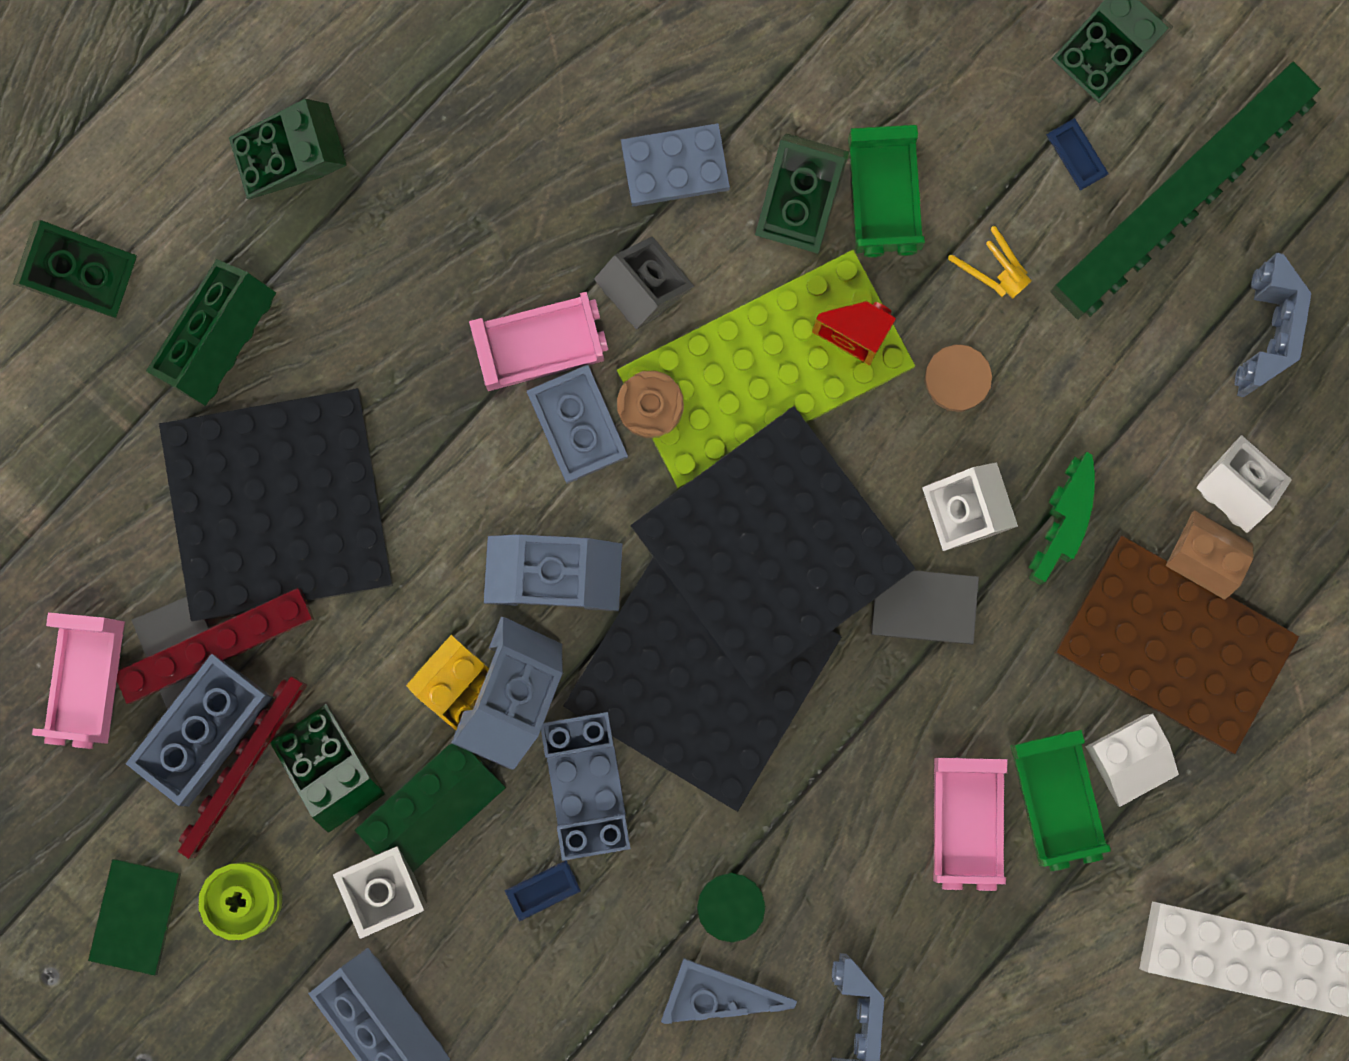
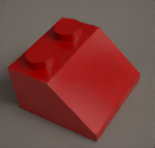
[812,301,896,366]

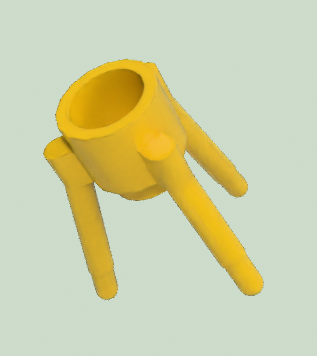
[948,226,1032,299]

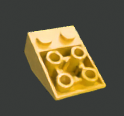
[406,635,489,730]

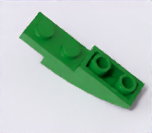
[1028,452,1095,585]

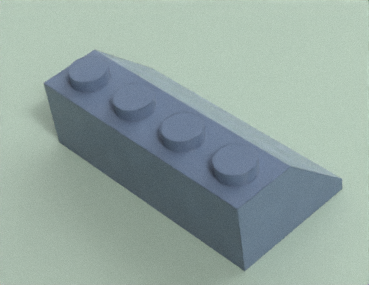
[126,654,273,807]
[308,948,450,1061]

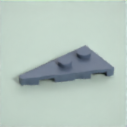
[661,958,797,1024]

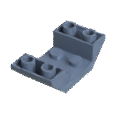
[1235,253,1311,397]
[484,535,623,611]
[451,617,563,770]
[541,712,631,861]
[832,953,884,1061]

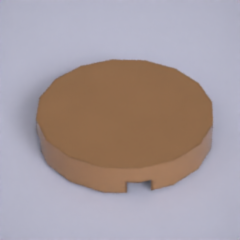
[924,344,992,412]
[617,371,684,438]

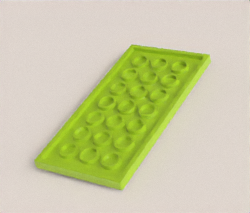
[617,250,915,489]

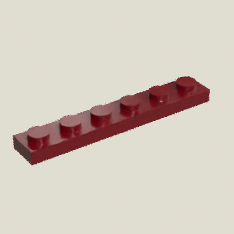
[117,588,315,704]
[177,676,307,859]

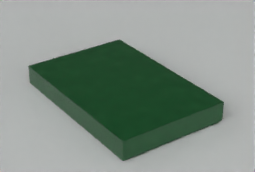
[88,859,181,976]

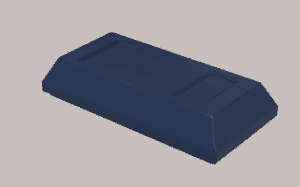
[1046,118,1109,191]
[504,860,581,922]

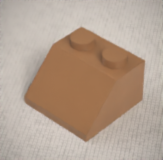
[1166,510,1253,600]

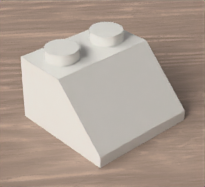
[1196,435,1292,533]
[922,462,1018,551]
[1085,714,1179,807]
[333,846,428,939]

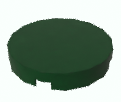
[697,873,766,943]

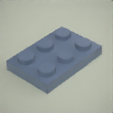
[621,123,730,207]
[527,365,628,484]

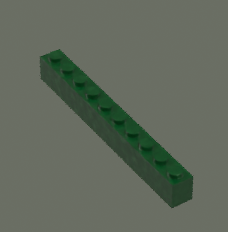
[1050,61,1321,320]

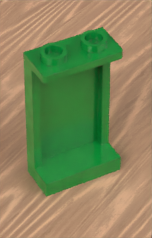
[848,125,925,258]
[1010,730,1111,871]

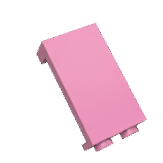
[469,292,608,391]
[32,613,125,749]
[933,758,1007,891]

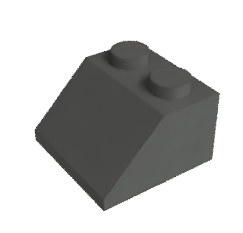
[594,236,694,330]

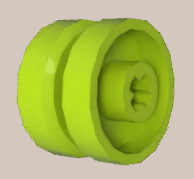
[199,862,282,940]

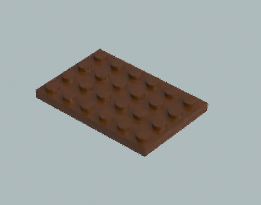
[1054,535,1300,754]

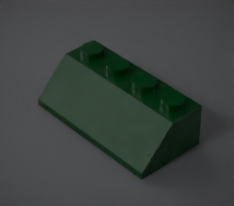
[146,259,277,406]
[354,743,506,872]

